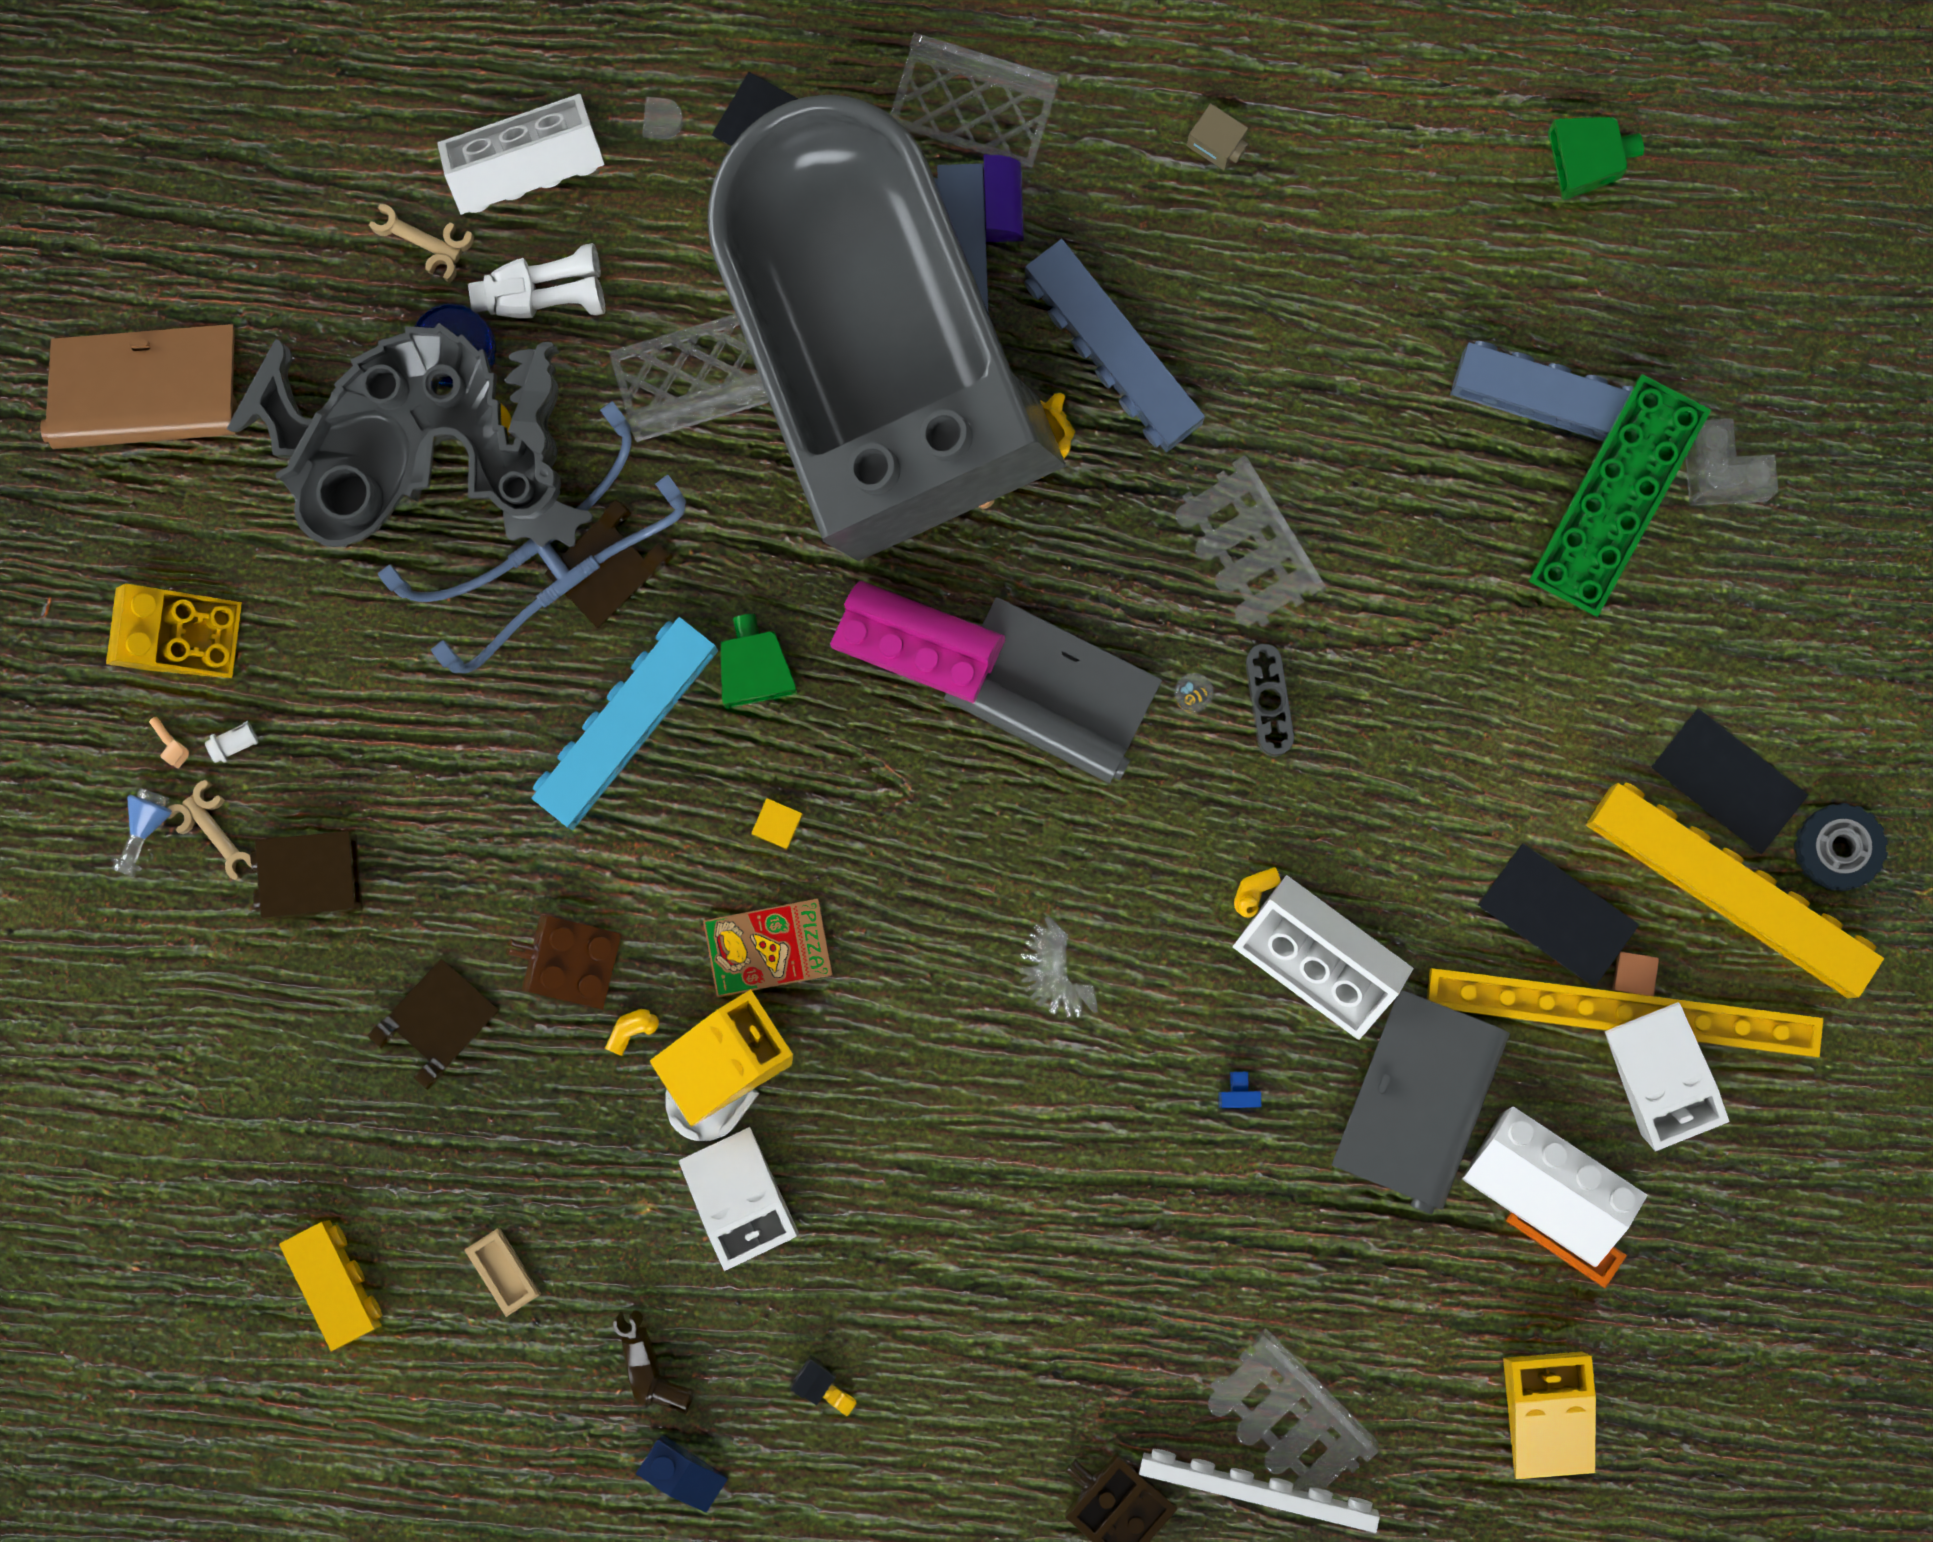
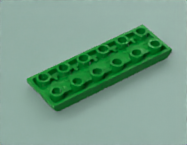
[1529,374,1712,617]

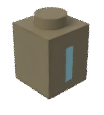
[1186,103,1249,170]

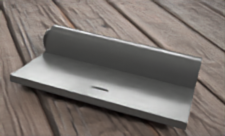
[944,597,1162,784]
[1331,990,1510,1215]

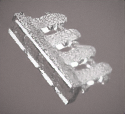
[1175,455,1327,628]
[1208,1328,1379,1492]

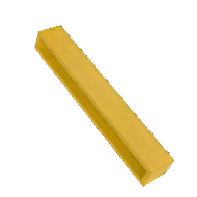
[1585,783,1884,999]

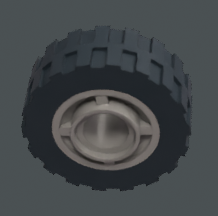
[1794,803,1888,892]

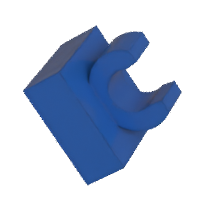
[1218,1072,1261,1108]

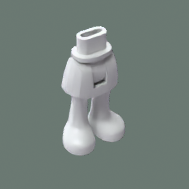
[468,243,605,318]

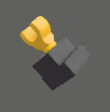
[790,1355,857,1416]

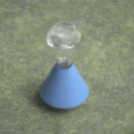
[111,788,172,877]

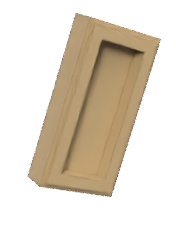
[465,1228,541,1317]

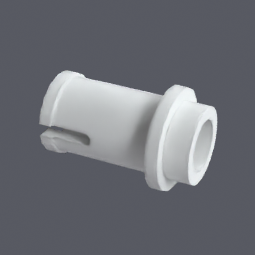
[205,721,259,763]

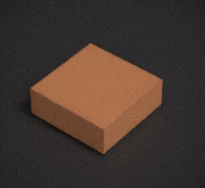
[1612,952,1659,996]

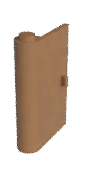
[40,324,239,449]

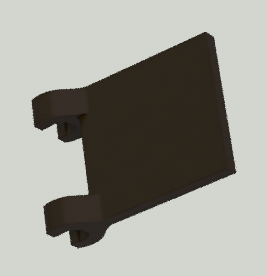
[545,499,674,628]
[367,959,499,1090]

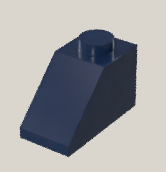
[636,1434,728,1513]

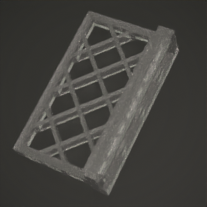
[890,32,1060,169]
[609,314,769,442]

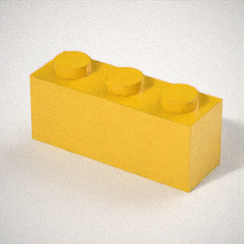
[279,1220,382,1351]

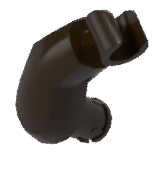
[613,1310,694,1415]

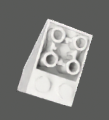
[1605,1002,1729,1151]
[679,1127,800,1271]

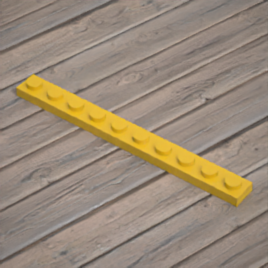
[1427,968,1823,1057]

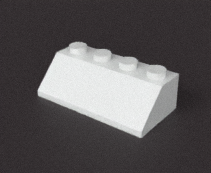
[437,94,605,215]
[1233,875,1414,1040]
[1461,1107,1648,1267]

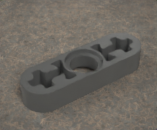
[1245,644,1294,757]

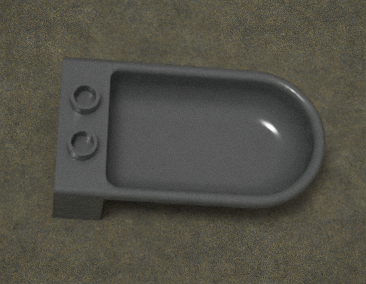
[707,95,1066,561]

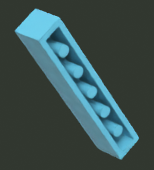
[531,617,718,831]

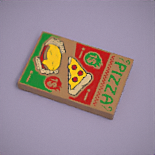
[703,899,833,998]

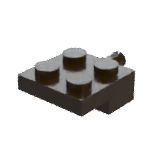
[1065,1453,1178,1542]

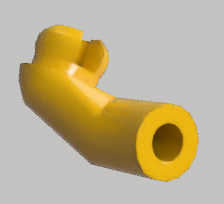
[1234,867,1281,918]
[605,1009,659,1056]

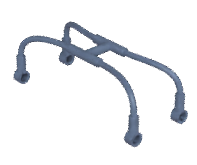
[378,401,686,674]

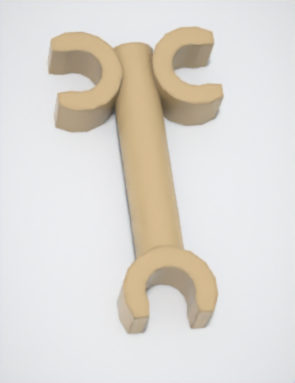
[369,204,474,283]
[168,780,251,881]

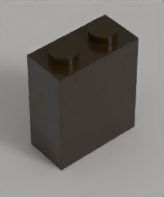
[250,831,363,920]

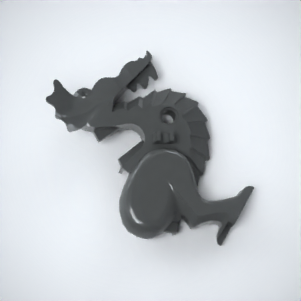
[227,323,593,547]

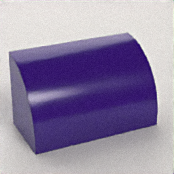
[984,155,1024,242]

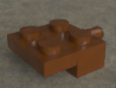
[506,915,621,1010]

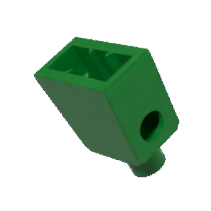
[1548,117,1644,200]
[721,614,798,709]

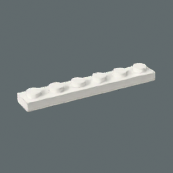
[1139,1449,1380,1533]

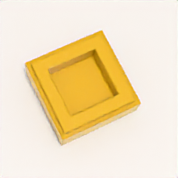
[751,798,803,850]

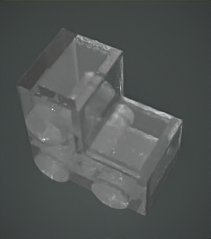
[1686,419,1778,506]

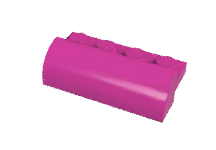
[830,581,1005,704]

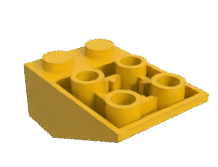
[106,583,242,678]
[650,989,793,1127]
[1503,1352,1596,1479]

